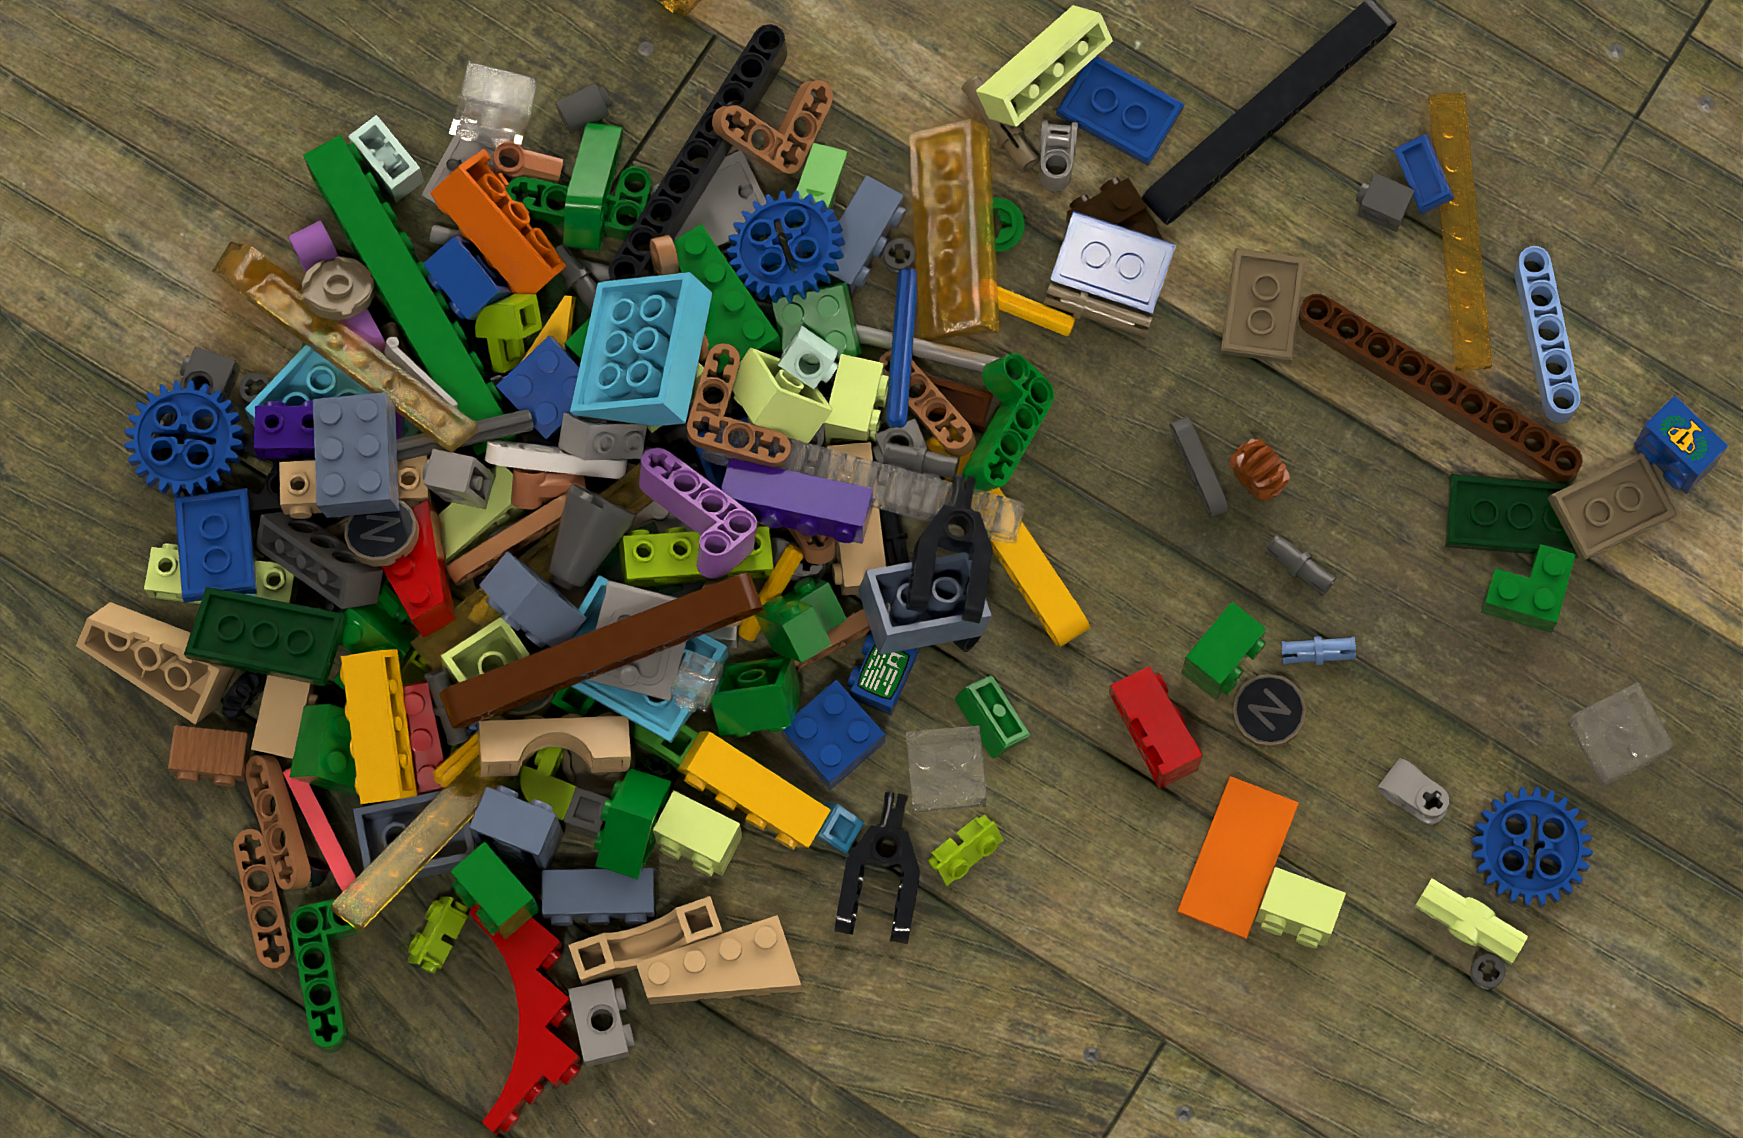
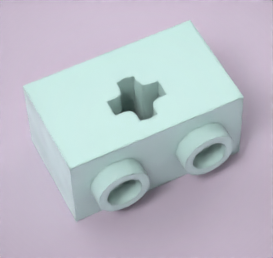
[348,115,424,203]

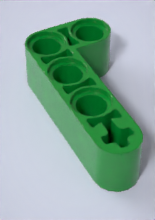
[563,122,623,251]
[506,166,651,241]
[962,353,1055,496]
[290,898,364,1052]

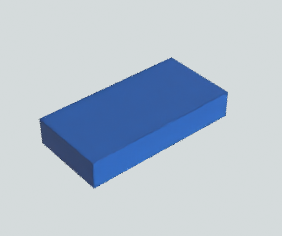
[1394,134,1455,214]

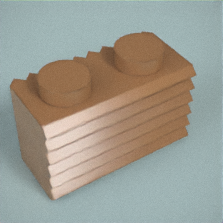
[168,725,251,787]

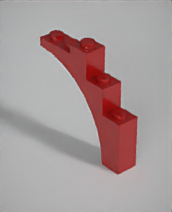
[469,906,581,1136]

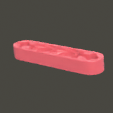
[283,768,362,898]

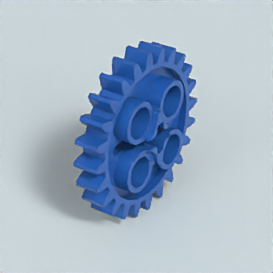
[727,190,845,303]
[124,380,244,498]
[1471,787,1593,908]

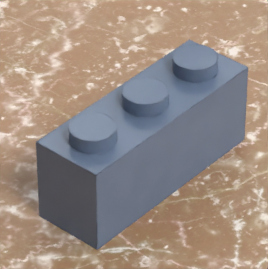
[827,175,907,296]
[542,868,656,926]

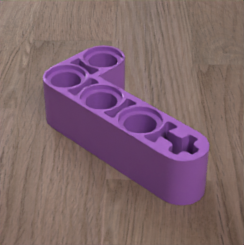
[288,220,386,364]
[639,448,757,579]

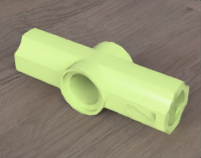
[1415,879,1528,965]

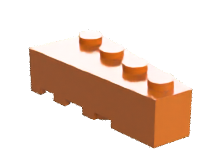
[430,148,567,294]

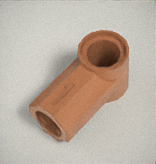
[490,141,563,184]
[511,468,586,509]

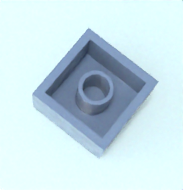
[479,551,587,648]

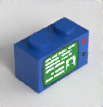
[847,633,920,716]

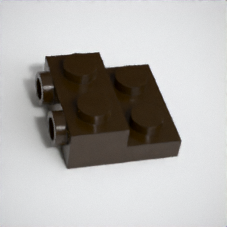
[1066,177,1164,240]

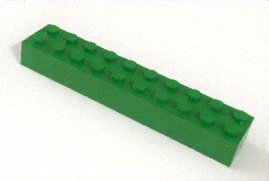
[303,134,523,468]

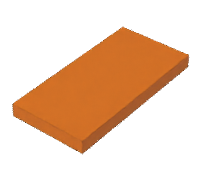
[1177,776,1299,940]

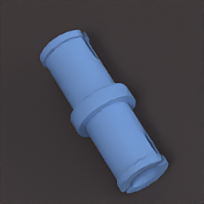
[1281,636,1356,665]

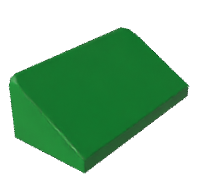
[955,675,1031,758]

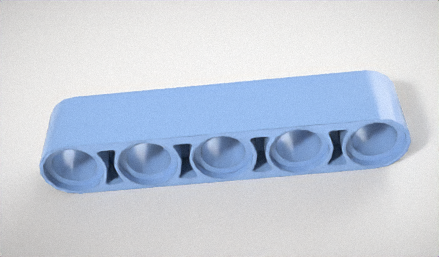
[1514,246,1580,423]

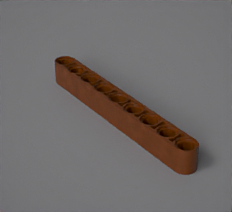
[1299,294,1583,484]
[439,573,763,729]

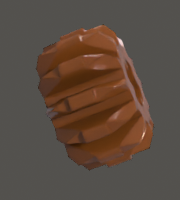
[1229,439,1290,501]

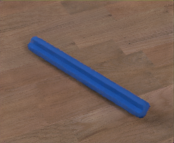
[886,268,918,428]

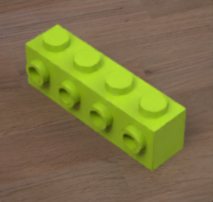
[619,523,774,587]

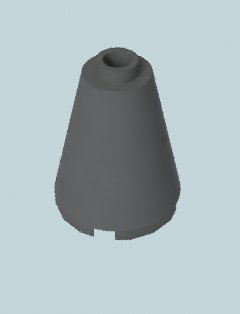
[549,484,637,591]

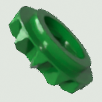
[967,197,1025,254]

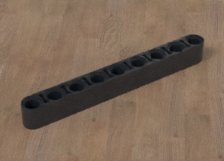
[1142,0,1397,225]
[608,24,787,281]

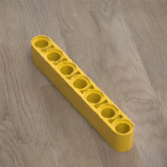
[925,426,1091,648]

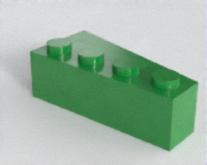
[673,224,782,383]

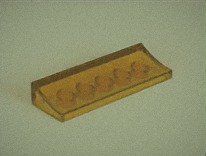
[909,119,1000,341]

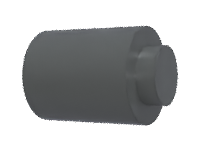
[555,83,612,134]

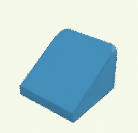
[815,802,865,854]

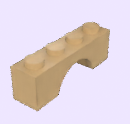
[478,713,631,777]
[569,896,723,986]

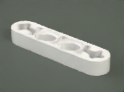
[485,440,628,479]

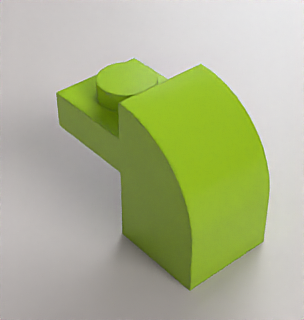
[475,293,543,373]
[520,747,578,827]

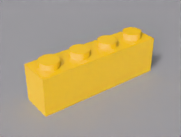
[340,649,417,804]
[677,731,831,850]

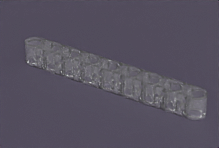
[702,425,1025,543]

